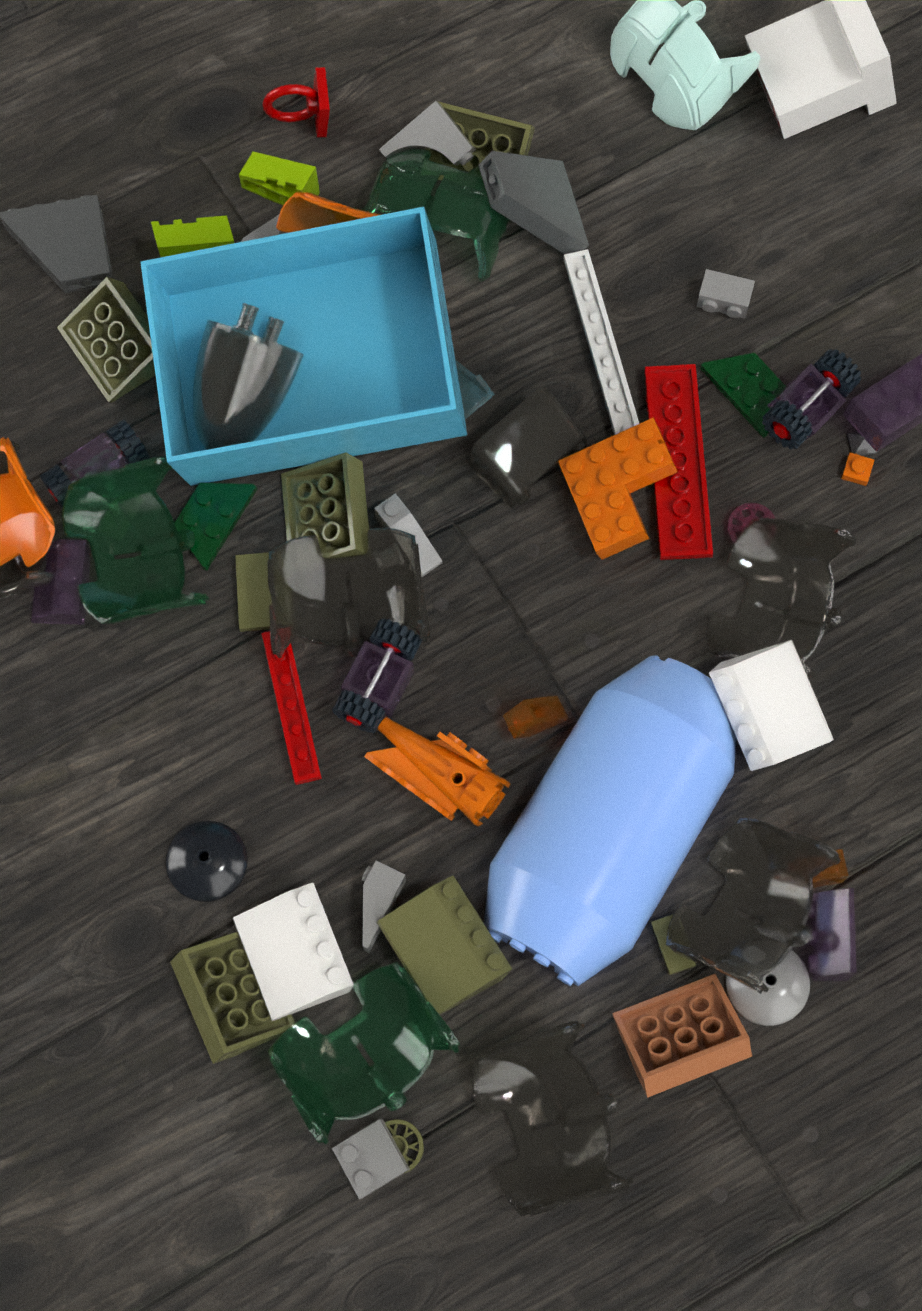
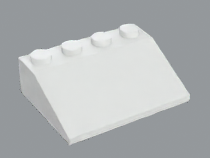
[709,640,833,771]
[233,883,354,1021]

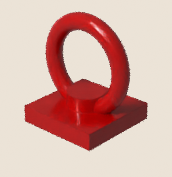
[263,67,330,138]

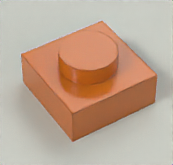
[841,453,874,486]

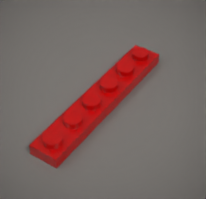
[262,627,322,785]

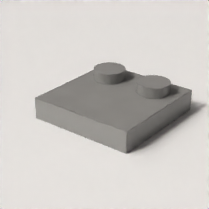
[332,1119,410,1199]

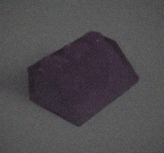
[31,539,91,625]
[807,888,857,981]

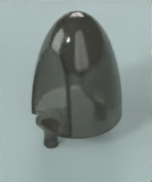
[193,303,304,450]

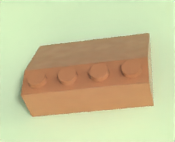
[612,974,752,1098]

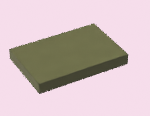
[235,551,293,632]

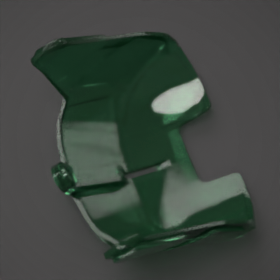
[362,149,509,282]
[62,456,209,624]
[268,962,460,1145]

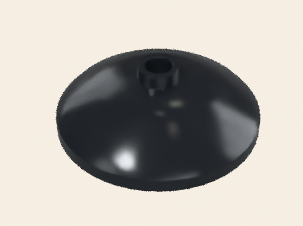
[166,821,248,902]

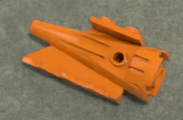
[364,717,510,826]

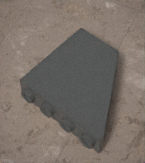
[479,151,589,254]
[0,195,113,293]

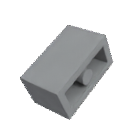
[697,269,755,319]

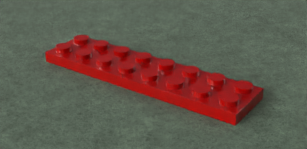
[644,364,713,560]

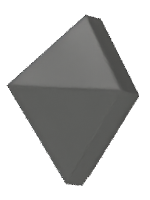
[847,429,878,456]

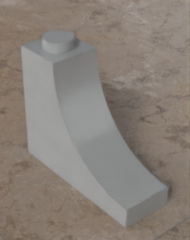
[379,101,476,166]

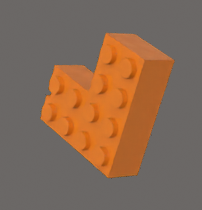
[558,418,678,560]

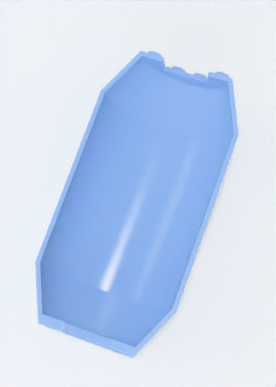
[484,656,737,986]

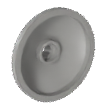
[726,942,810,1026]

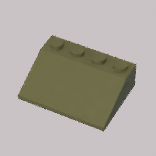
[419,101,535,192]
[57,277,155,403]
[281,452,372,571]
[377,876,512,1017]
[170,932,297,1064]

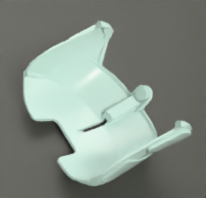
[610,0,761,130]

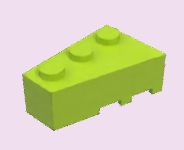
[239,152,320,206]
[151,216,234,257]

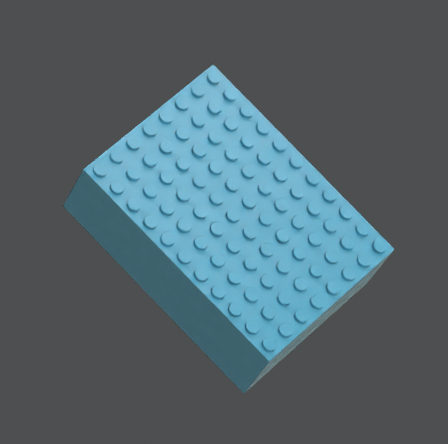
[140,207,467,486]

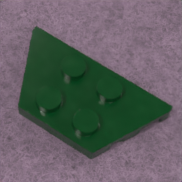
[700,353,788,438]
[174,483,257,571]

